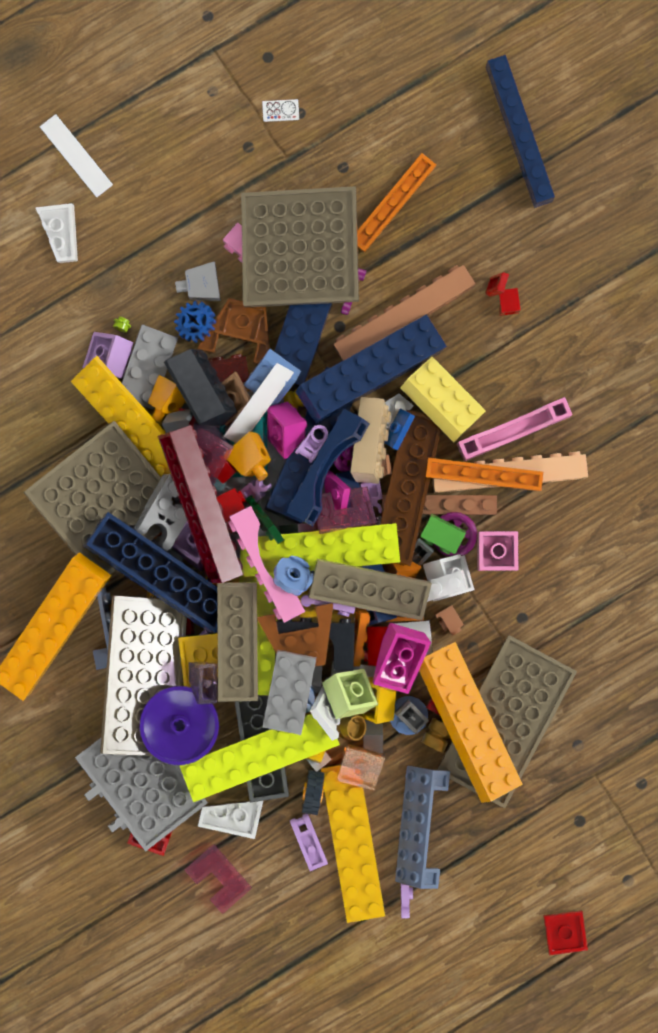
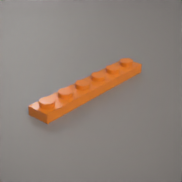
[357,153,437,253]
[426,458,544,491]

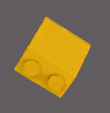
[359,677,396,724]

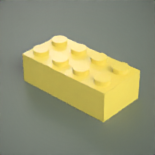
[400,357,485,442]

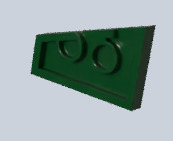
[245,495,284,544]

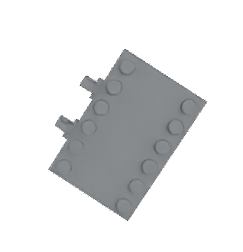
[75,738,208,851]

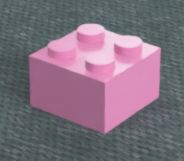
[477,531,518,571]

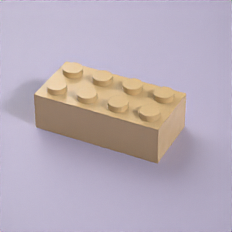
[351,397,391,484]

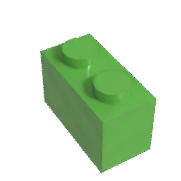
[420,513,466,554]

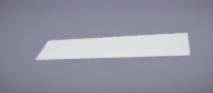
[40,114,113,197]
[224,363,294,443]

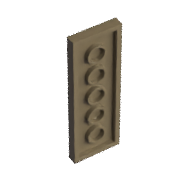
[308,559,432,620]
[217,583,258,702]

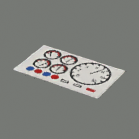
[262,99,299,122]

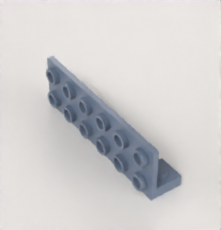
[93,581,112,670]
[395,766,450,889]

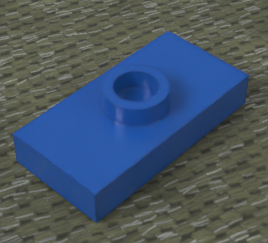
[384,408,415,450]

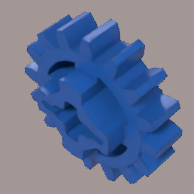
[174,301,216,343]

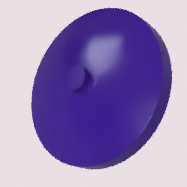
[140,686,219,765]

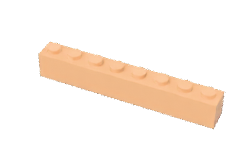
[432,451,588,493]

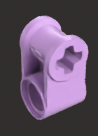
[295,425,328,463]

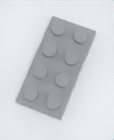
[121,325,178,410]
[263,650,317,735]

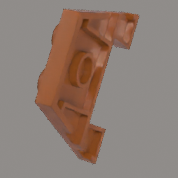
[198,298,269,364]
[257,603,333,667]

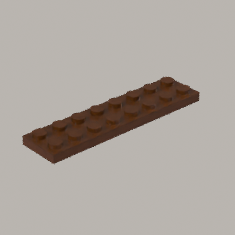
[380,410,441,566]

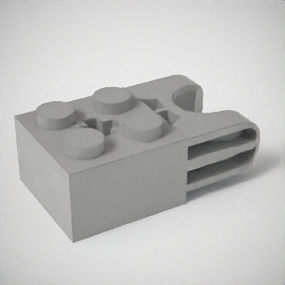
[134,474,187,551]

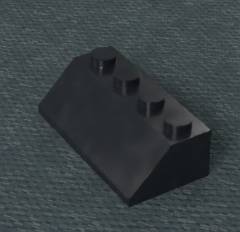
[164,349,238,426]

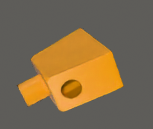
[148,375,185,423]
[223,432,271,481]

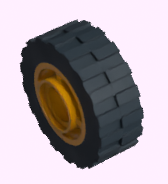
[302,770,324,815]

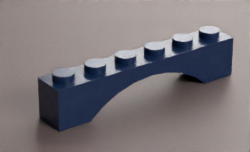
[287,409,370,526]

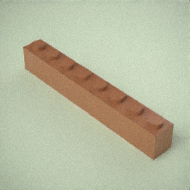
[334,265,476,361]

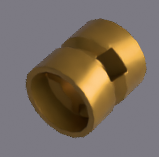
[336,715,366,741]
[421,718,451,753]

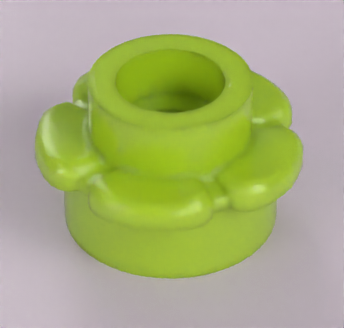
[113,317,131,333]

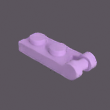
[301,595,355,617]
[290,813,328,871]

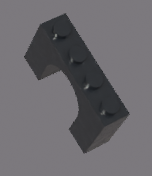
[275,617,355,671]

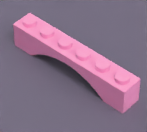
[457,397,572,462]
[228,506,305,622]

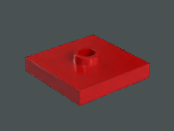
[543,910,588,956]

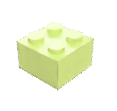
[322,669,378,719]

